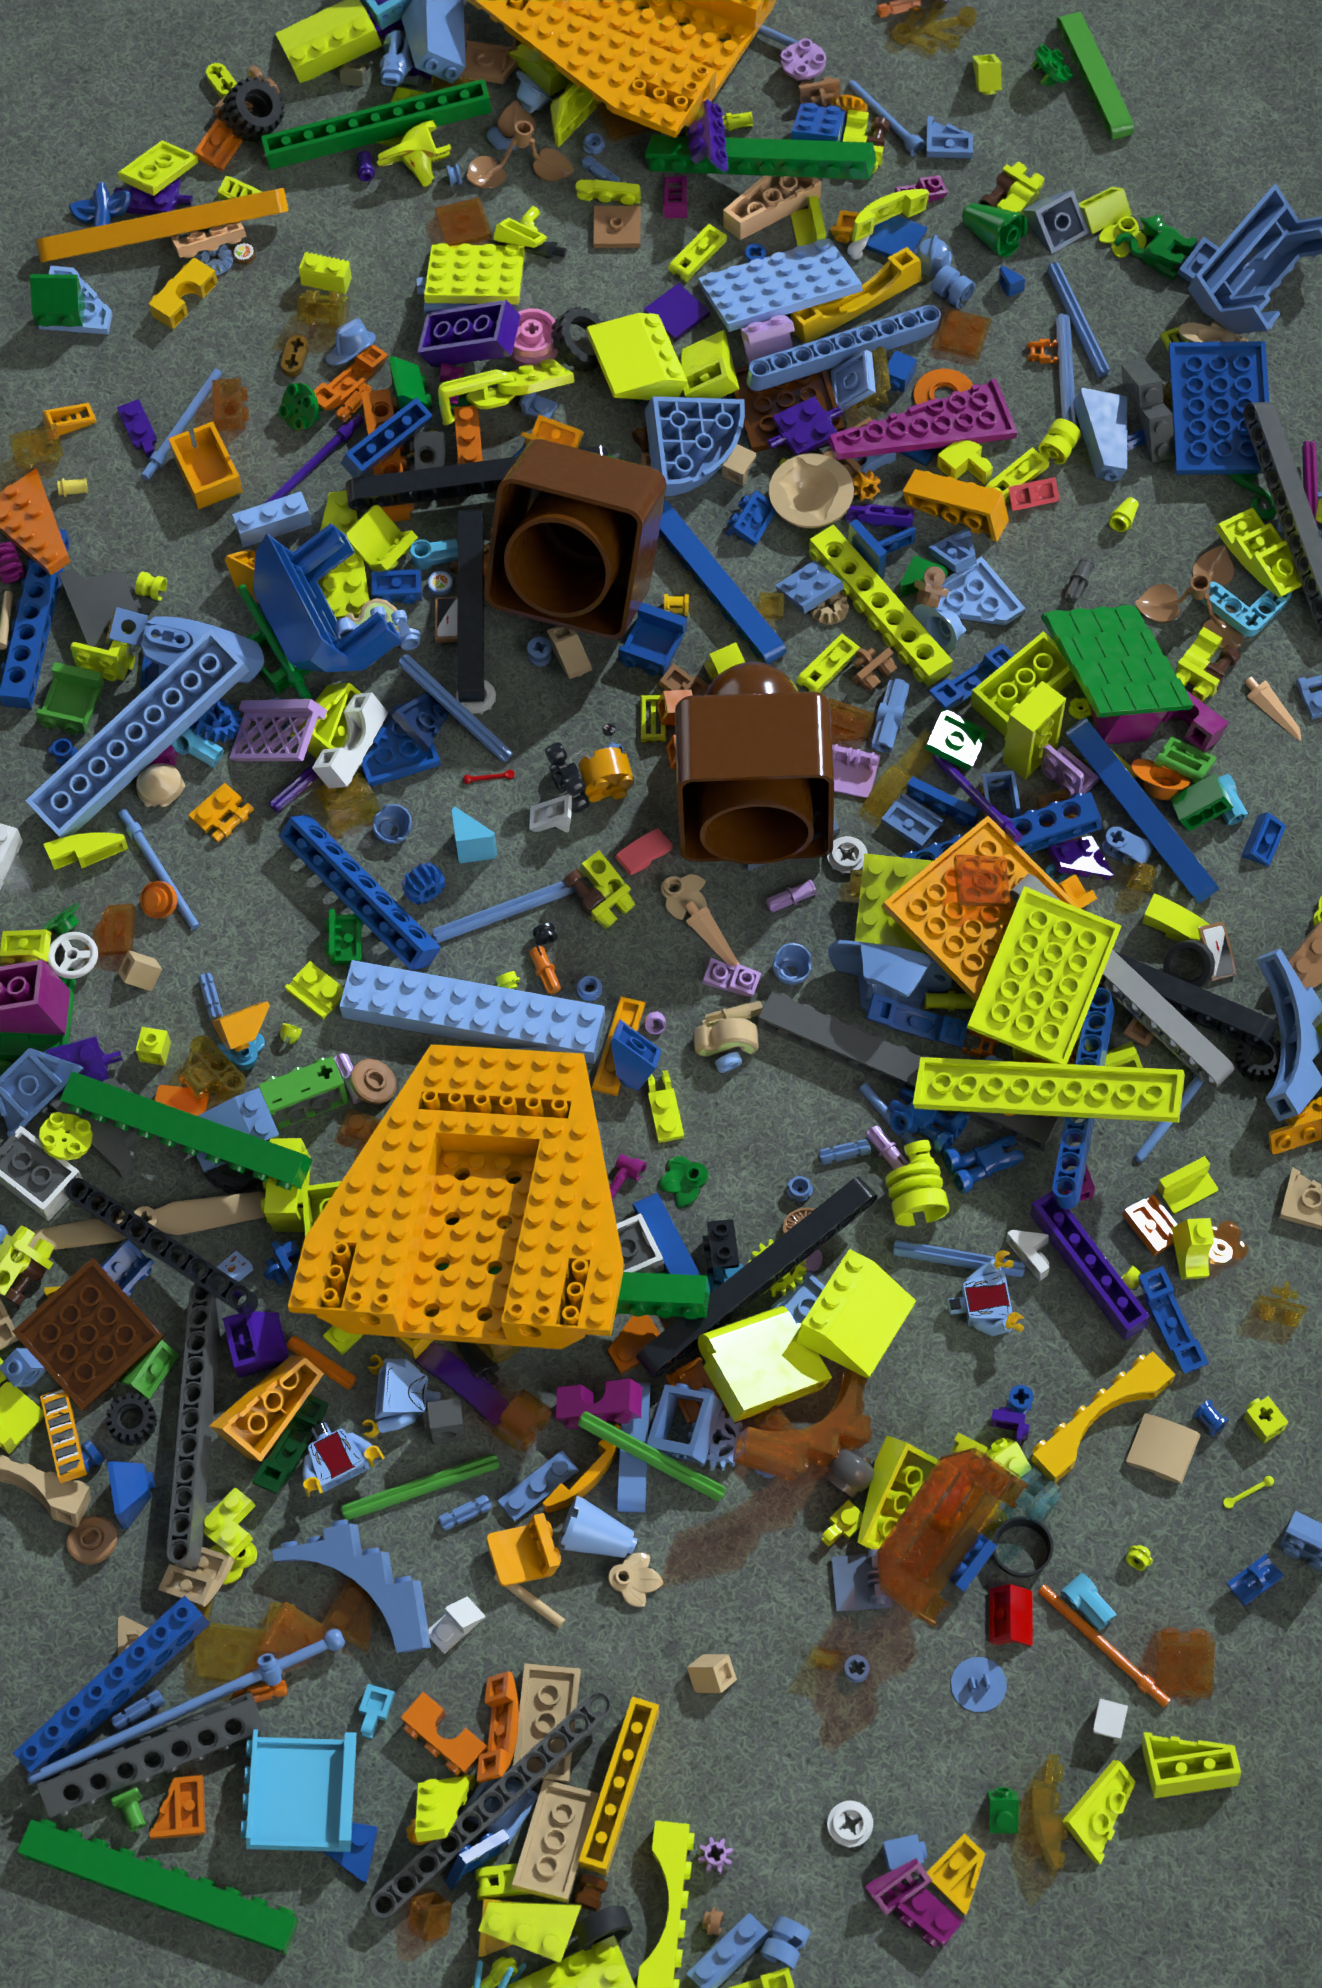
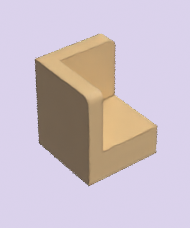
[722,444,756,486]
[118,950,162,991]
[687,1654,737,1693]

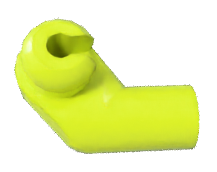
[519,206,540,232]

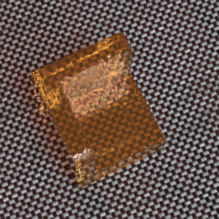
[408,1891,452,1942]

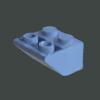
[1279,1511,1322,1571]

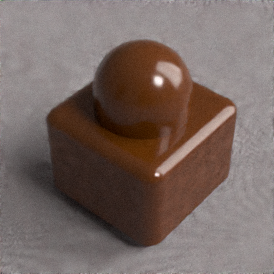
[484,439,667,640]
[675,662,834,864]

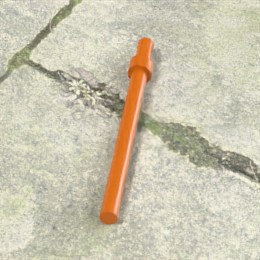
[1038,1584,1171,1708]

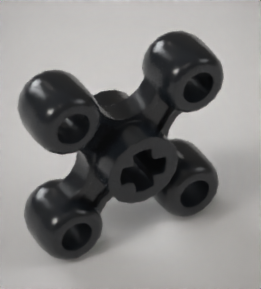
[545,742,589,813]

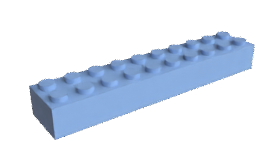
[25,629,249,838]
[340,960,605,1064]

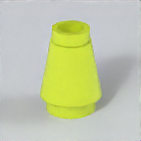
[1109,497,1139,532]

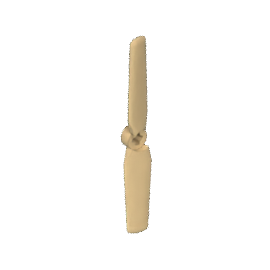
[29,1191,266,1250]

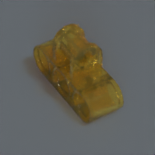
[179,1036,246,1102]

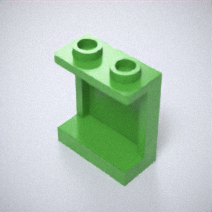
[35,662,105,735]

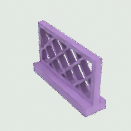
[229,699,327,761]

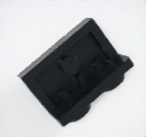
[702,1219,739,1284]

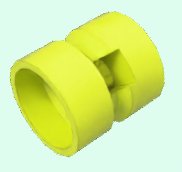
[1038,418,1081,465]

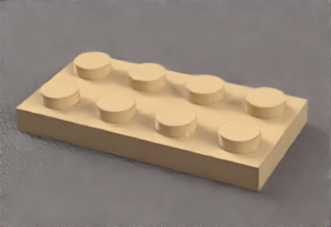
[513,1664,581,1783]
[512,1779,599,1903]

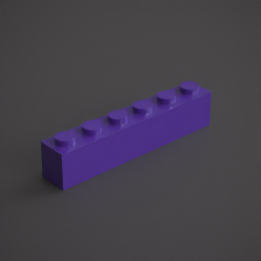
[1030,1190,1150,1341]

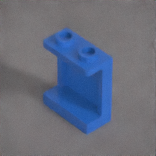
[618,602,687,676]

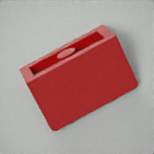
[989,1584,1033,1646]

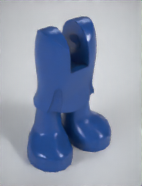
[888,1087,969,1155]
[942,1135,1024,1194]

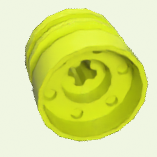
[885,1162,950,1227]

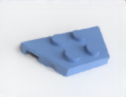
[0,1048,84,1138]

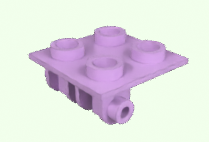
[832,744,881,799]

